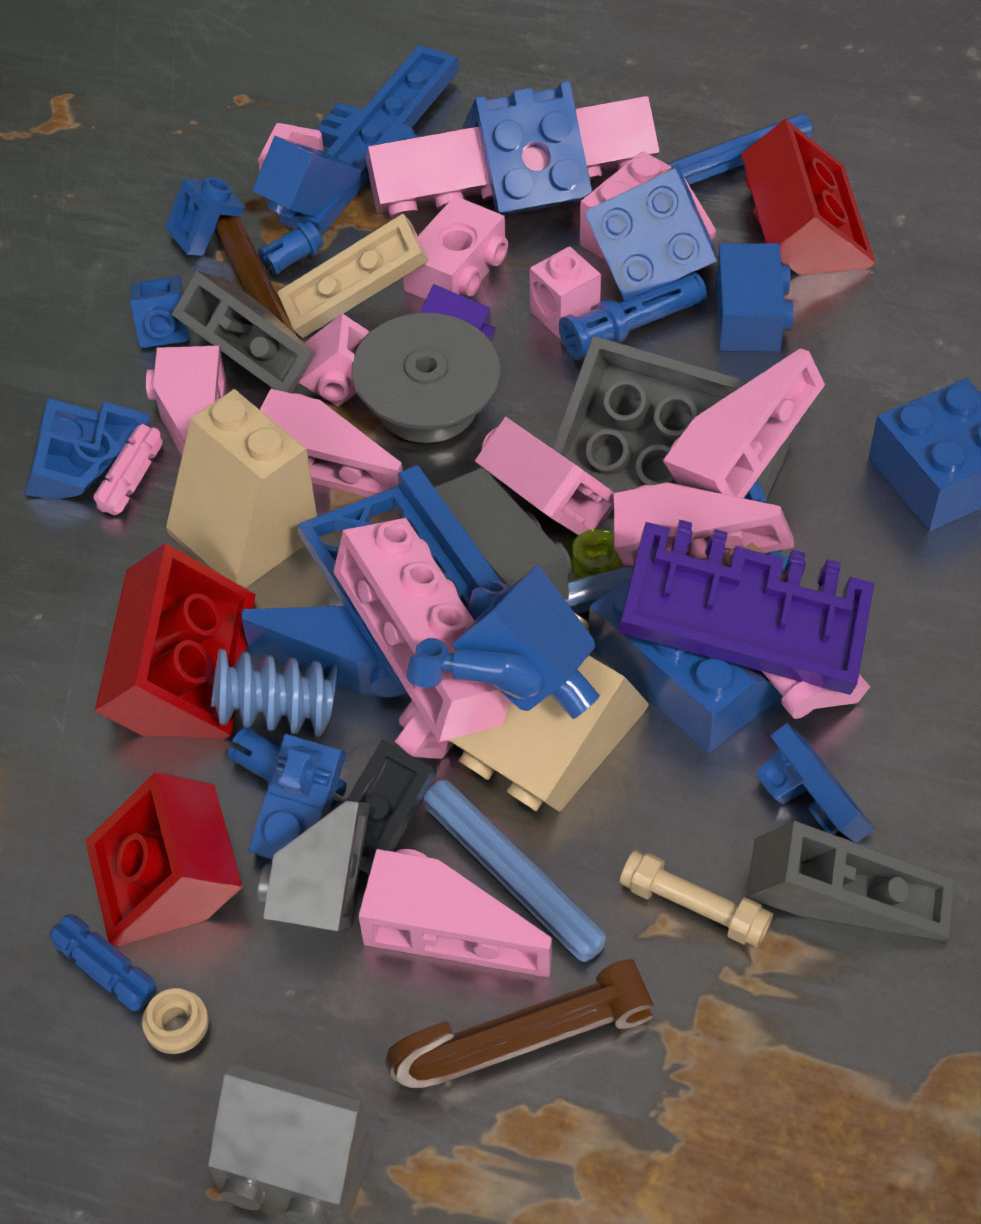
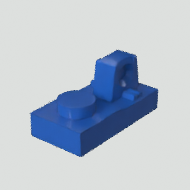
[756,723,876,843]
[248,734,347,859]

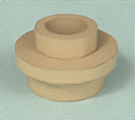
[142,988,209,1054]

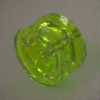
[572,529,622,579]

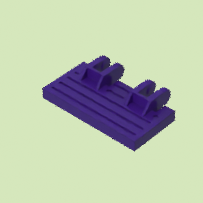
[618,519,874,695]

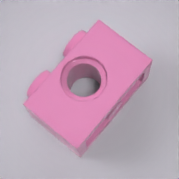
[403,196,508,300]

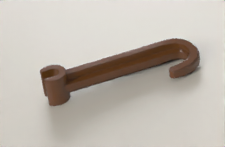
[385,959,654,1088]

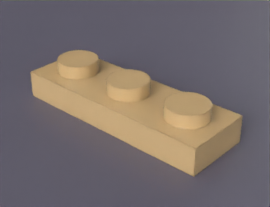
[277,214,429,338]

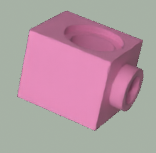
[530,246,601,340]

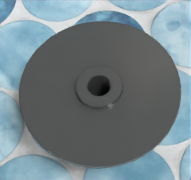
[352,313,500,443]

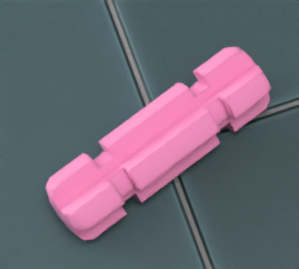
[94,424,163,516]

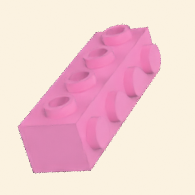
[333,518,511,742]

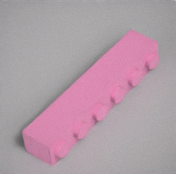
[365,96,659,218]

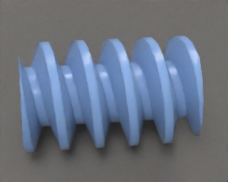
[210,648,337,737]

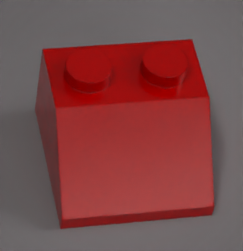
[85,772,243,946]

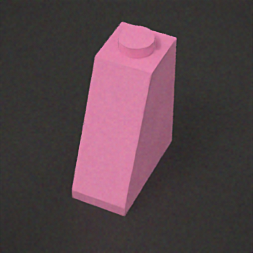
[475,416,614,542]

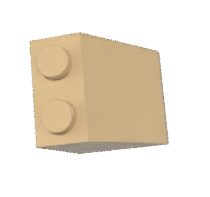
[166,389,317,588]
[449,656,649,812]

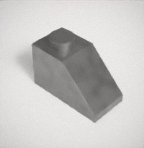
[258,801,370,931]

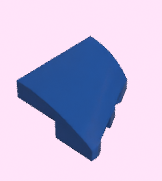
[24,398,150,499]

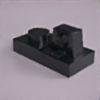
[346,740,438,875]

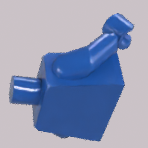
[407,564,600,719]

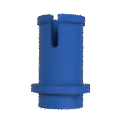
[258,221,323,276]

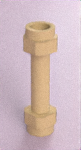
[620,850,773,948]

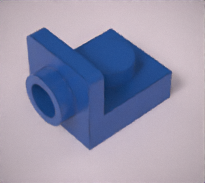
[165,177,245,256]
[130,275,189,348]

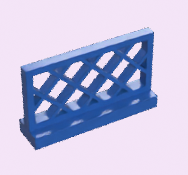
[298,465,502,694]

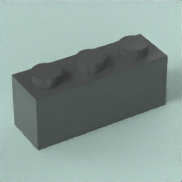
[434,467,572,600]

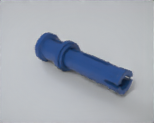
[559,272,707,360]

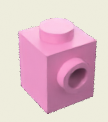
[299,313,370,407]

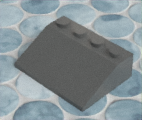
[552,336,796,510]

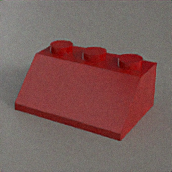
[741,118,876,275]
[94,543,256,739]

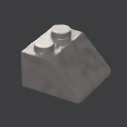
[208,1062,373,1224]

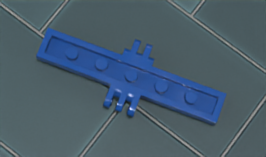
[278,45,459,237]

